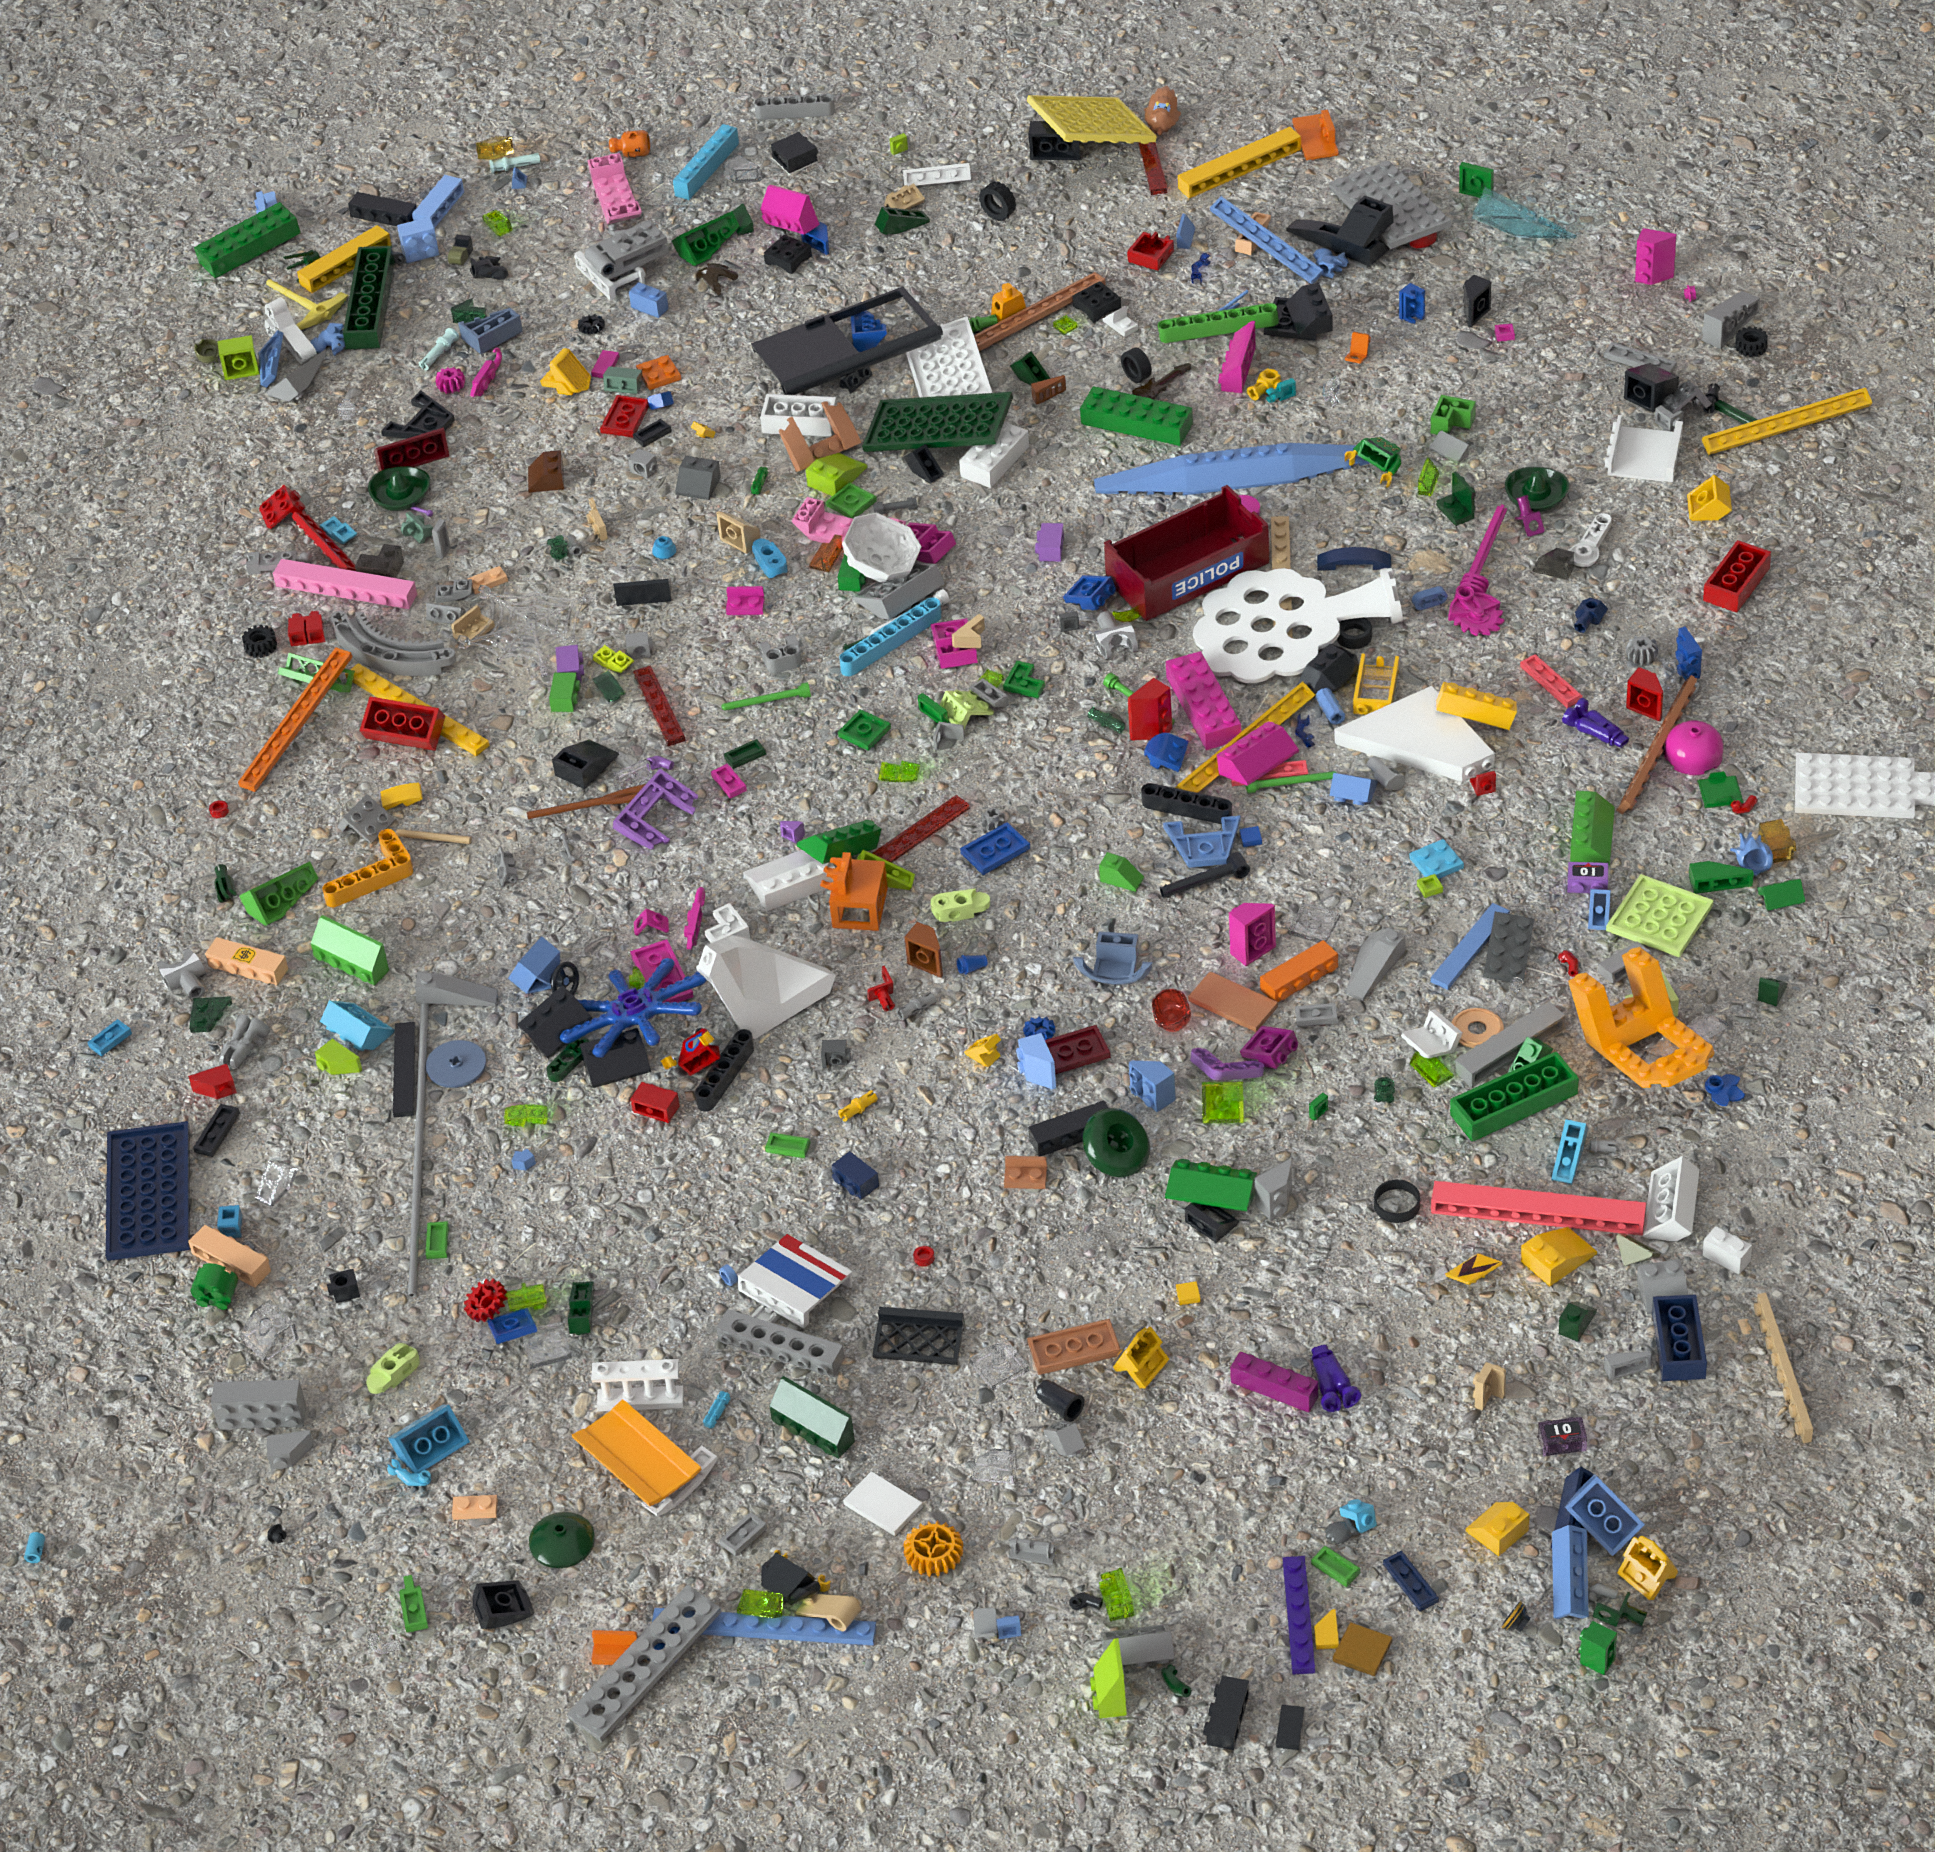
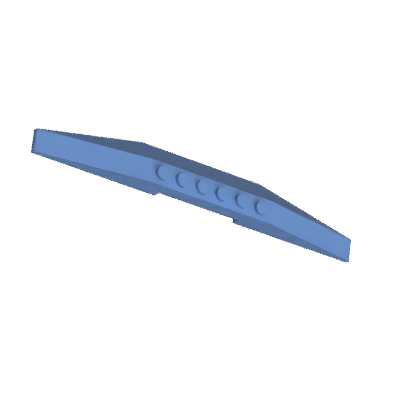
[1094,443,1370,495]

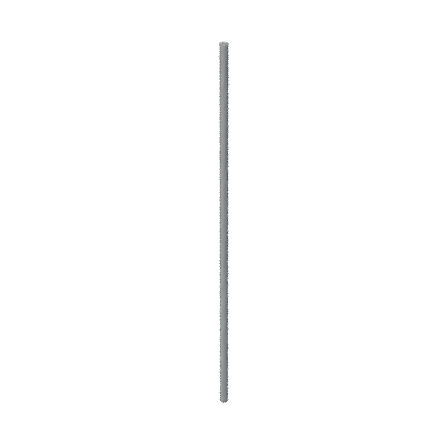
[408,971,429,1298]

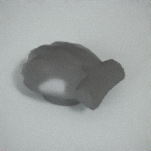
[1325,1518,1358,1544]

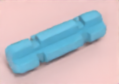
[703,1391,730,1429]

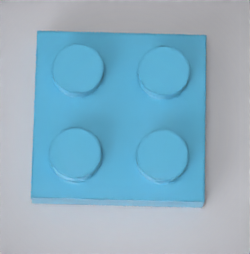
[1409,839,1464,879]

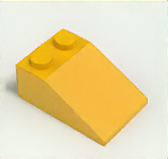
[1521,1227,1597,1286]

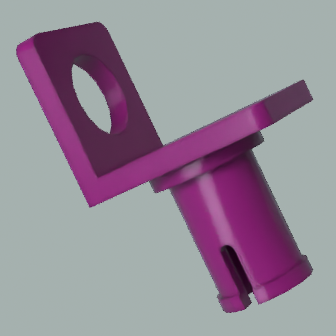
[1515,495,1544,537]

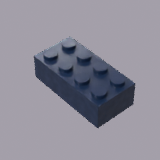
[1652,1294,1707,1381]

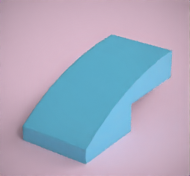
[320,516,357,544]

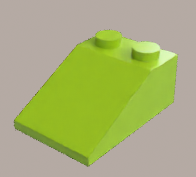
[806,453,868,496]
[1090,1638,1127,1719]

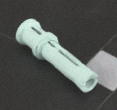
[489,153,540,174]
[419,328,459,370]

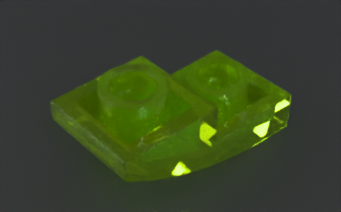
[878,761,920,782]
[629,966,646,990]
[504,1104,548,1127]

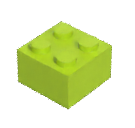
[218,335,260,380]

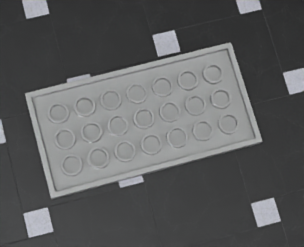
[1329,161,1452,249]

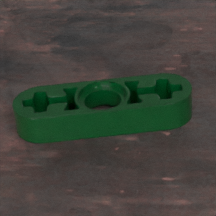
[546,1037,589,1082]

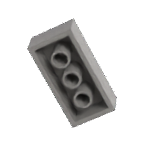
[211,1380,306,1429]

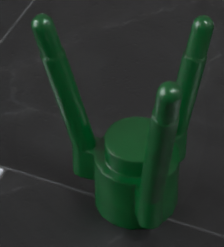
[283,250,320,282]

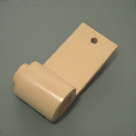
[795,1594,861,1631]

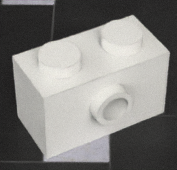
[1703,1226,1752,1275]

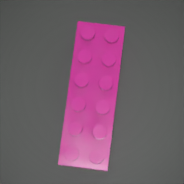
[1166,651,1241,750]

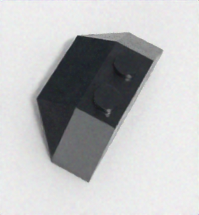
[1297,644,1359,698]

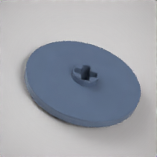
[426,1040,486,1088]

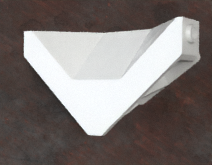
[696,935,836,1039]

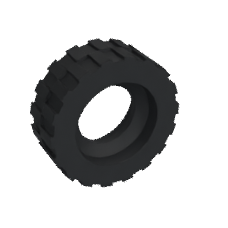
[979,181,1016,221]

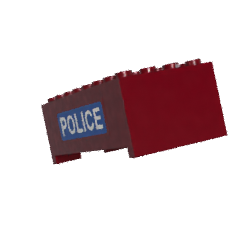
[1104,485,1269,621]

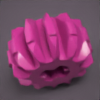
[435,366,465,394]

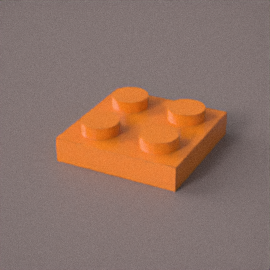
[636,355,681,390]

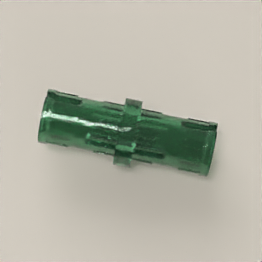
[1088,707,1126,734]

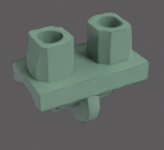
[401,511,433,544]

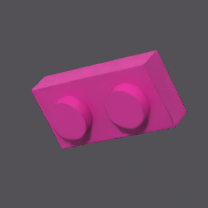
[711,764,747,799]

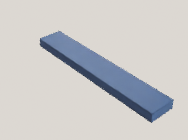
[1431,903,1510,990]

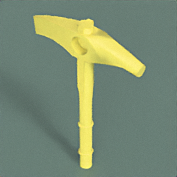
[266,279,348,330]

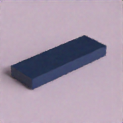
[1383,1550,1439,1612]

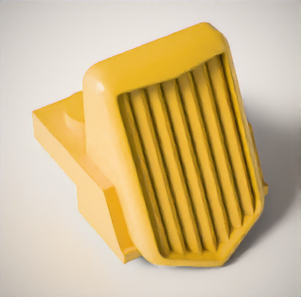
[540,348,591,395]
[1617,1536,1678,1600]

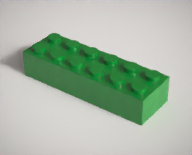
[194,202,301,278]
[1080,386,1193,446]
[1450,1051,1579,1142]

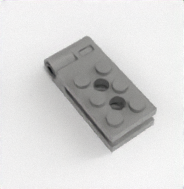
[585,220,669,279]

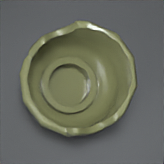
[194,339,220,364]

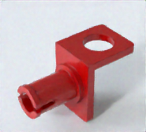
[867,965,895,1012]

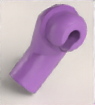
[645,756,674,770]

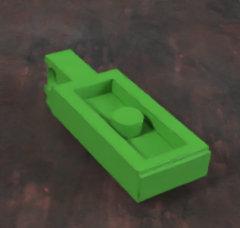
[399,1575,428,1633]

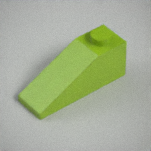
[856,850,915,890]

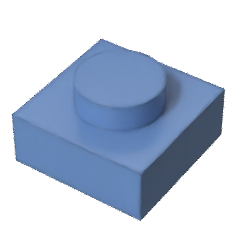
[996,1615,1021,1639]

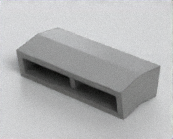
[1598,941,1652,984]

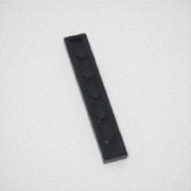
[393,1022,416,1118]

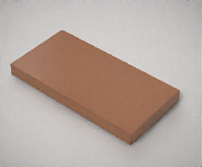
[1188,971,1278,1032]
[1027,1318,1121,1375]

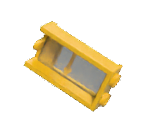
[1353,653,1399,715]

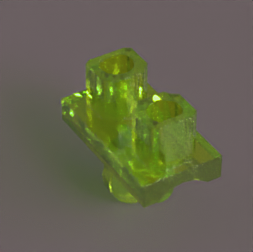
[506,1282,547,1312]

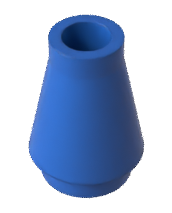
[957,955,988,975]

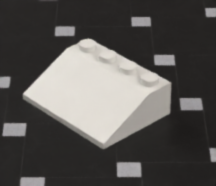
[743,850,835,912]

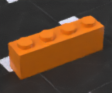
[1260,940,1338,1002]

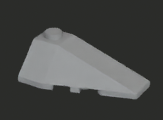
[267,350,327,402]
[1346,928,1405,1002]

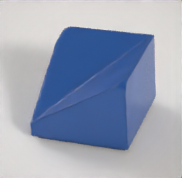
[647,391,674,410]

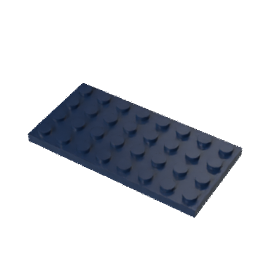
[105,1121,190,1261]

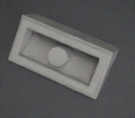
[1429,431,1469,464]
[969,678,1009,707]

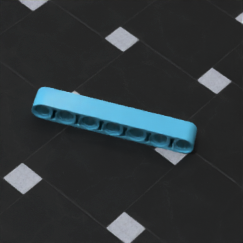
[839,597,942,676]

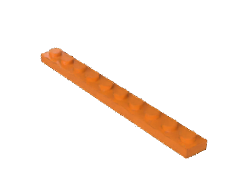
[238,647,353,792]

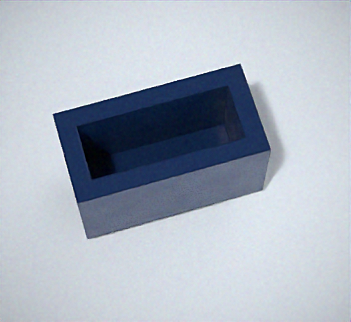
[832,1151,879,1200]

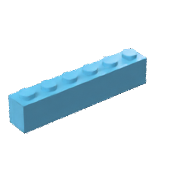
[673,124,739,200]

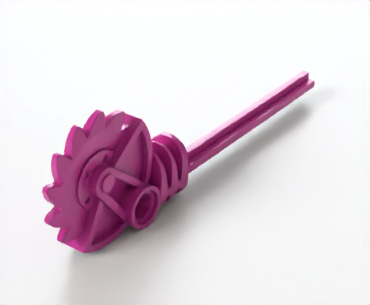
[1448,504,1507,636]

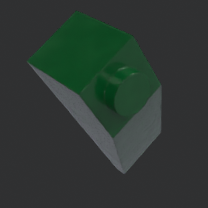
[875,207,930,235]

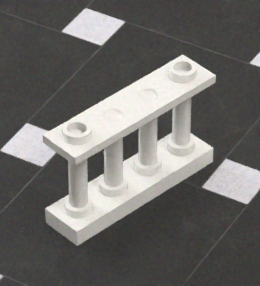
[574,238,646,300]
[591,1359,684,1412]

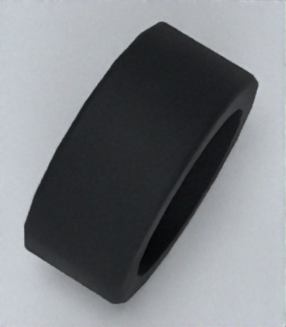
[1121,347,1152,383]
[1337,617,1372,649]

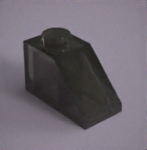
[1533,548,1574,580]

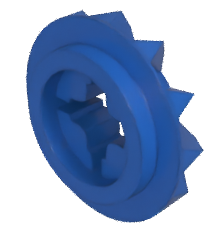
[1023,1016,1056,1040]

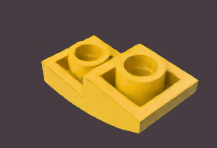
[380,783,423,810]

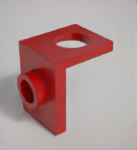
[1470,771,1496,796]

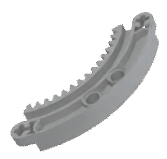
[331,610,456,676]

